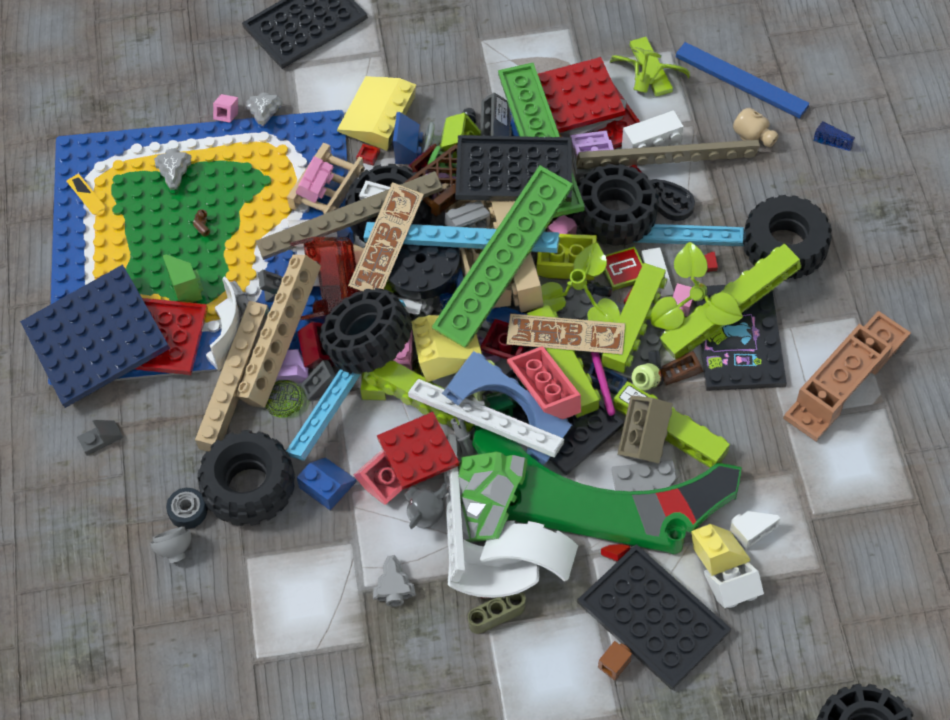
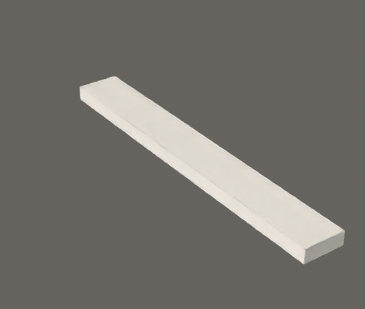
[408,379,564,457]
[444,434,465,582]

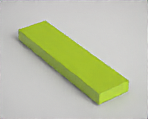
[629,37,673,97]

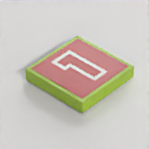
[604,247,643,291]

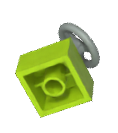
[421,113,481,158]

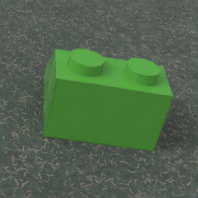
[163,254,204,303]

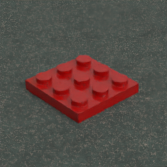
[377,412,459,490]

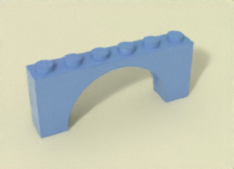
[442,351,572,465]

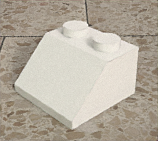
[704,562,764,608]

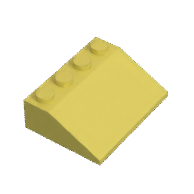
[337,76,416,151]
[411,315,482,382]

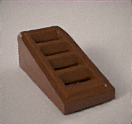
[660,351,704,385]

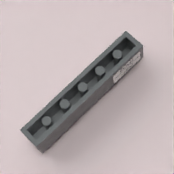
[481,92,510,136]

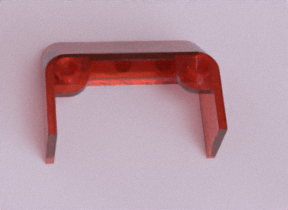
[290,237,360,320]

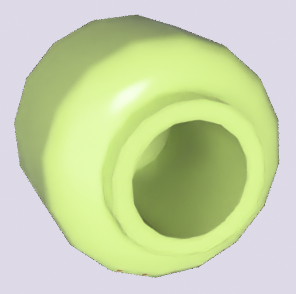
[632,363,661,391]

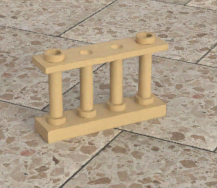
[287,143,365,214]

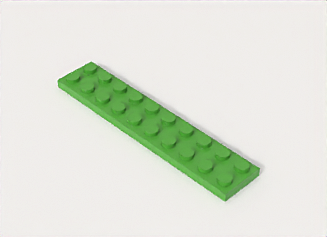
[498,63,585,218]
[432,165,573,348]

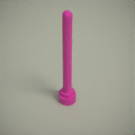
[591,352,615,416]

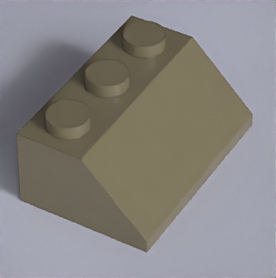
[617,395,673,464]

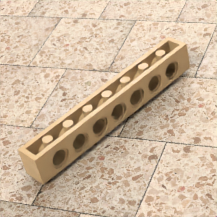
[235,255,321,408]

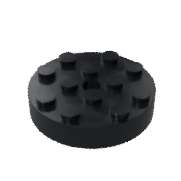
[387,244,461,300]

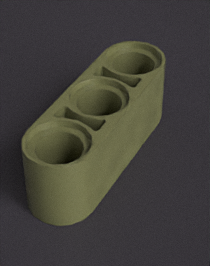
[468,592,526,634]

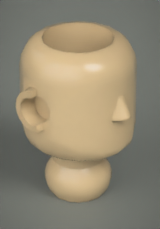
[733,108,779,147]

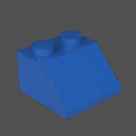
[393,112,424,164]
[297,457,357,511]

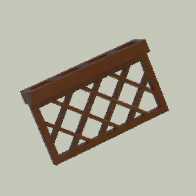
[405,144,458,217]

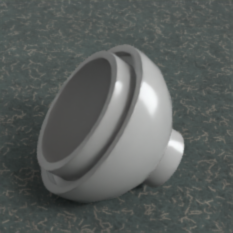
[149,527,191,563]

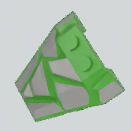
[458,452,527,542]

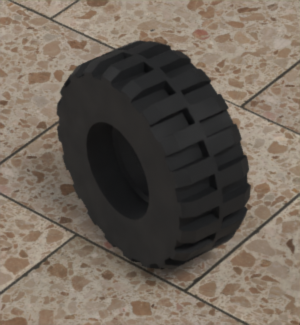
[573,164,659,246]
[743,195,832,280]
[320,288,412,374]
[816,684,914,720]

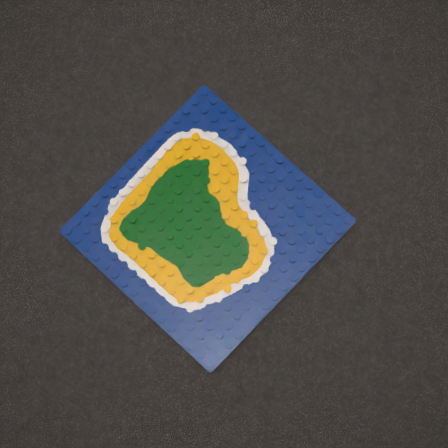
[48,110,357,387]

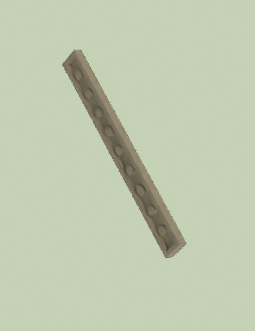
[576,140,760,169]
[256,171,443,260]

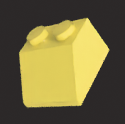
[691,524,750,576]

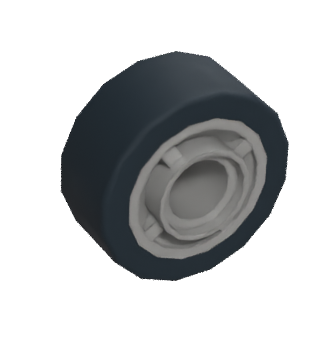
[166,487,208,529]

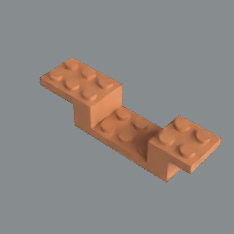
[783,311,911,442]

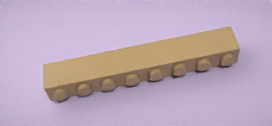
[195,301,269,451]

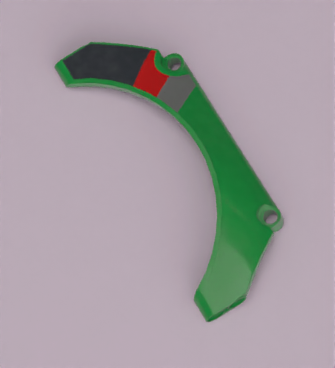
[473,428,742,554]

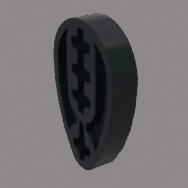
[651,179,695,221]

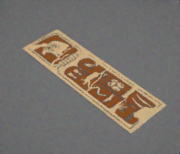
[348,182,424,291]
[507,314,625,354]

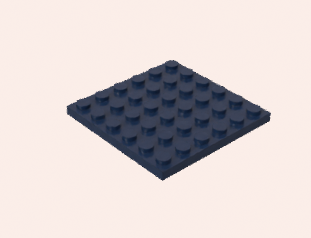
[20,264,170,408]

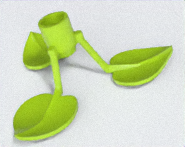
[610,47,690,93]
[538,242,620,323]
[651,242,743,330]

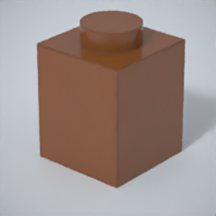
[598,641,632,680]

